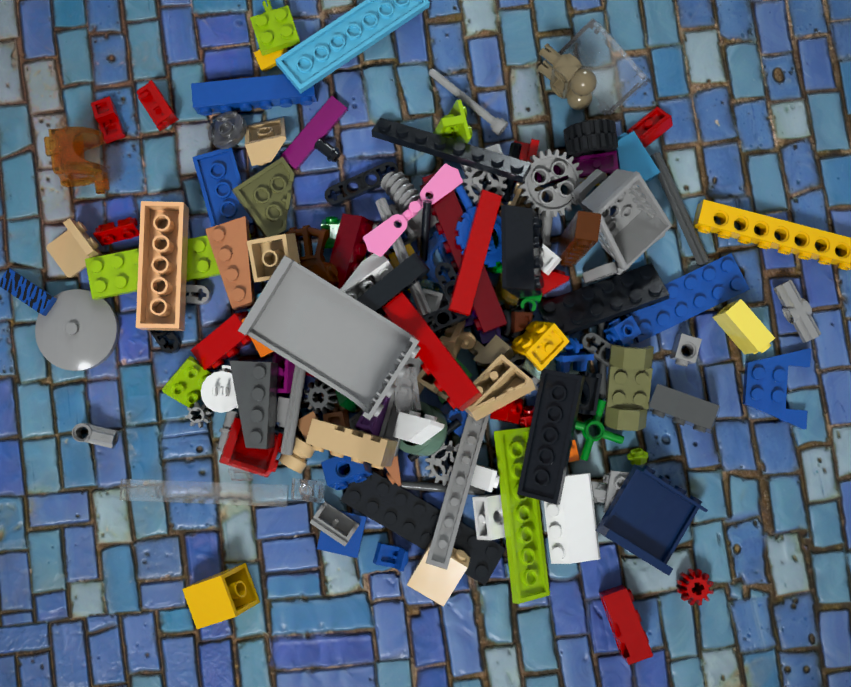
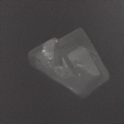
[291,478,325,503]

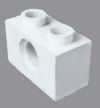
[472,494,505,540]

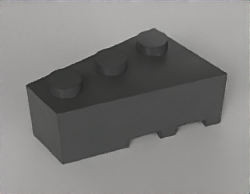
[649,384,720,434]

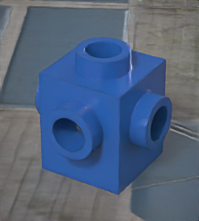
[603,315,642,347]

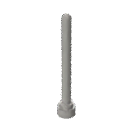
[429,68,509,136]

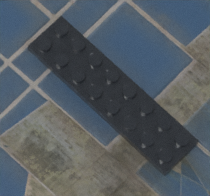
[340,470,506,586]

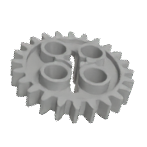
[517,149,585,218]

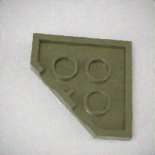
[232,156,294,237]

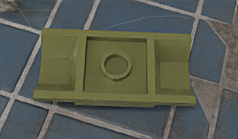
[604,344,654,431]

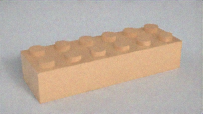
[136,201,189,331]

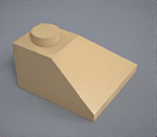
[245,117,286,166]

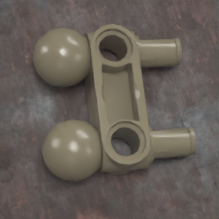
[537,43,597,110]

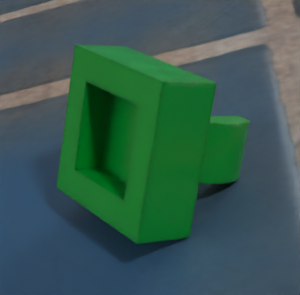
[520,293,542,312]

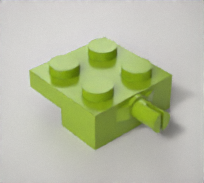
[250,0,301,56]

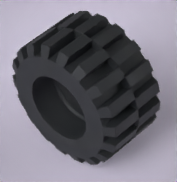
[563,119,618,157]

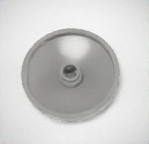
[35,289,120,371]

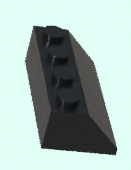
[501,205,544,298]

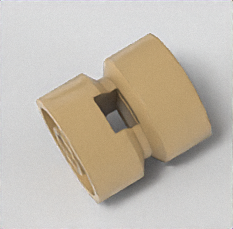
[279,435,316,473]

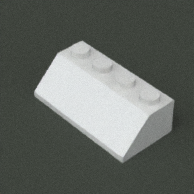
[544,473,601,564]

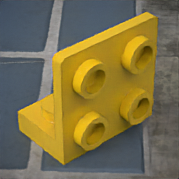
[511,321,570,371]

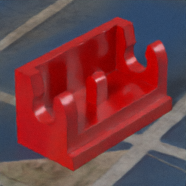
[136,80,179,131]

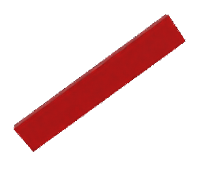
[448,189,502,316]

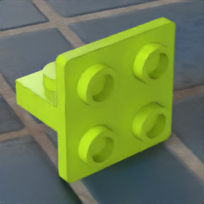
[433,99,472,144]
[162,355,212,408]

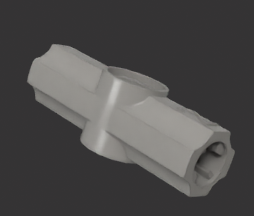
[773,280,821,343]

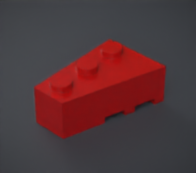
[191,311,252,370]
[599,585,653,665]

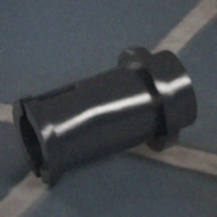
[314,138,341,162]

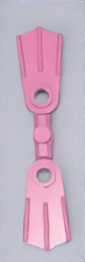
[363,163,463,257]

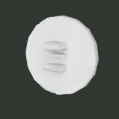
[201,371,238,413]

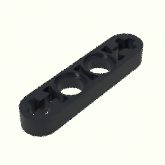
[324,162,399,206]

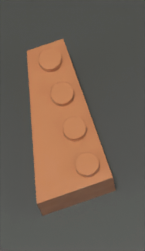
[205,216,255,311]

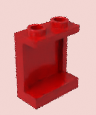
[219,417,283,478]

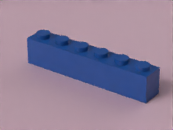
[191,74,317,116]

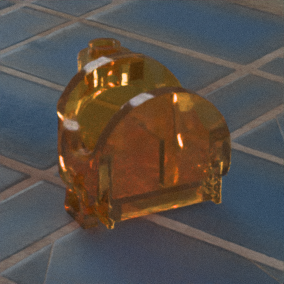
[44,127,110,194]

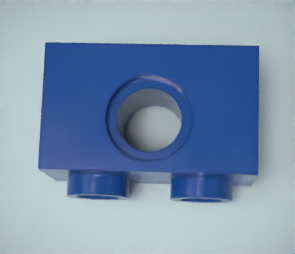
[321,455,373,490]

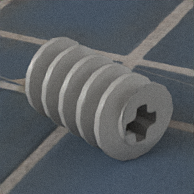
[381,172,421,212]

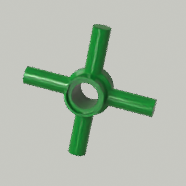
[575,399,624,461]

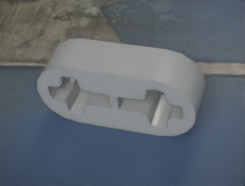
[582,262,618,284]
[186,285,212,305]

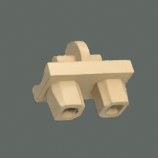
[440,320,476,359]

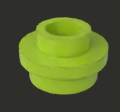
[627,448,649,465]

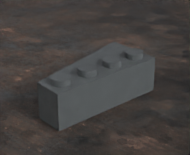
[229,360,279,449]

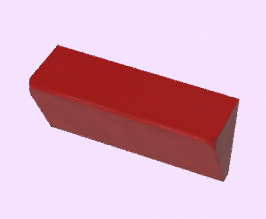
[627,106,673,148]

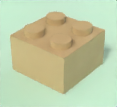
[247,233,301,283]

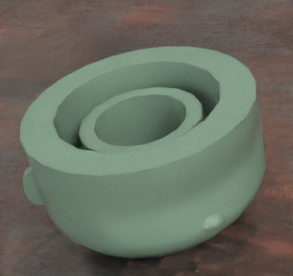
[399,401,448,456]

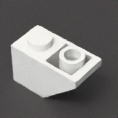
[392,410,445,445]
[471,464,500,492]

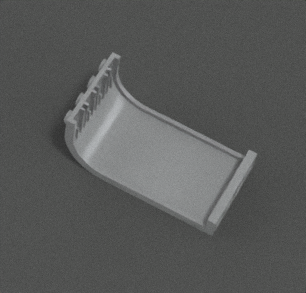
[238,255,421,420]

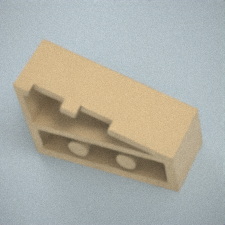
[465,354,536,421]

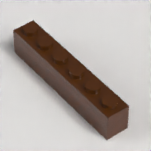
[557,211,601,267]

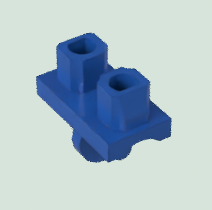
[554,338,594,373]

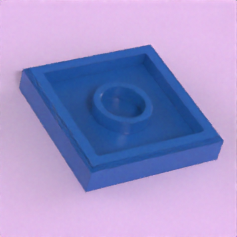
[317,510,367,558]

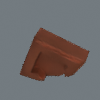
[511,312,533,333]

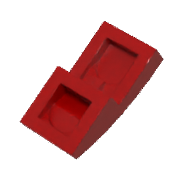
[91,96,126,144]

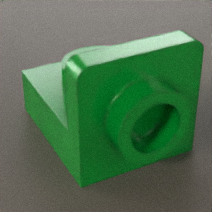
[321,216,341,248]

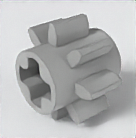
[185,402,213,428]

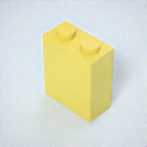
[712,299,775,355]

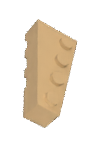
[306,418,398,470]

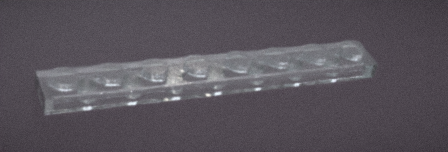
[120,479,289,507]

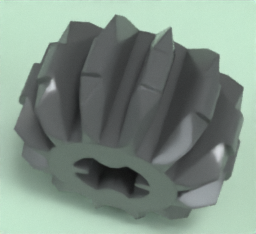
[304,379,338,414]

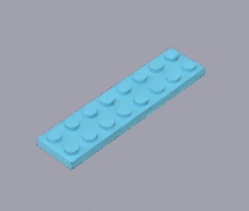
[275,0,430,94]

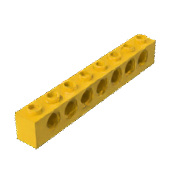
[693,200,851,270]

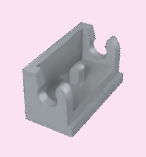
[310,501,360,546]

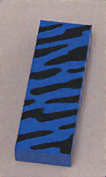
[0,267,57,316]

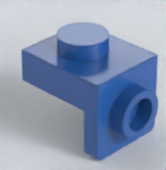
[373,542,409,572]

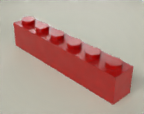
[382,292,483,411]

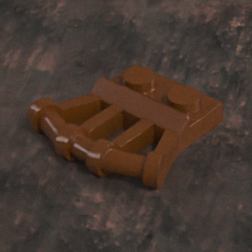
[284,225,329,269]

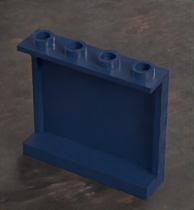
[595,464,708,576]

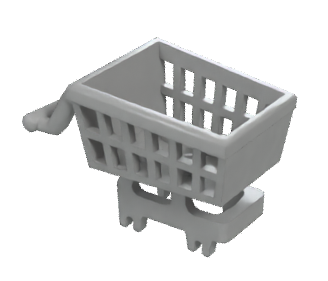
[571,169,672,275]

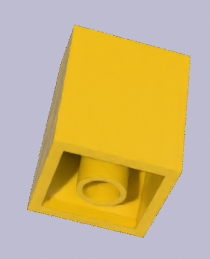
[182,563,260,629]

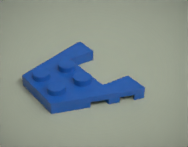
[742,348,811,429]

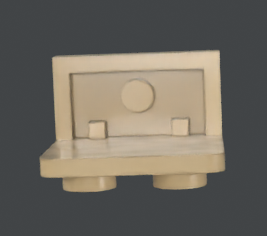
[46,218,103,278]

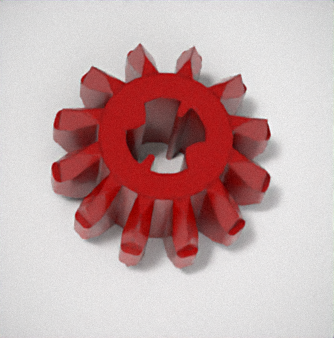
[676,568,714,606]

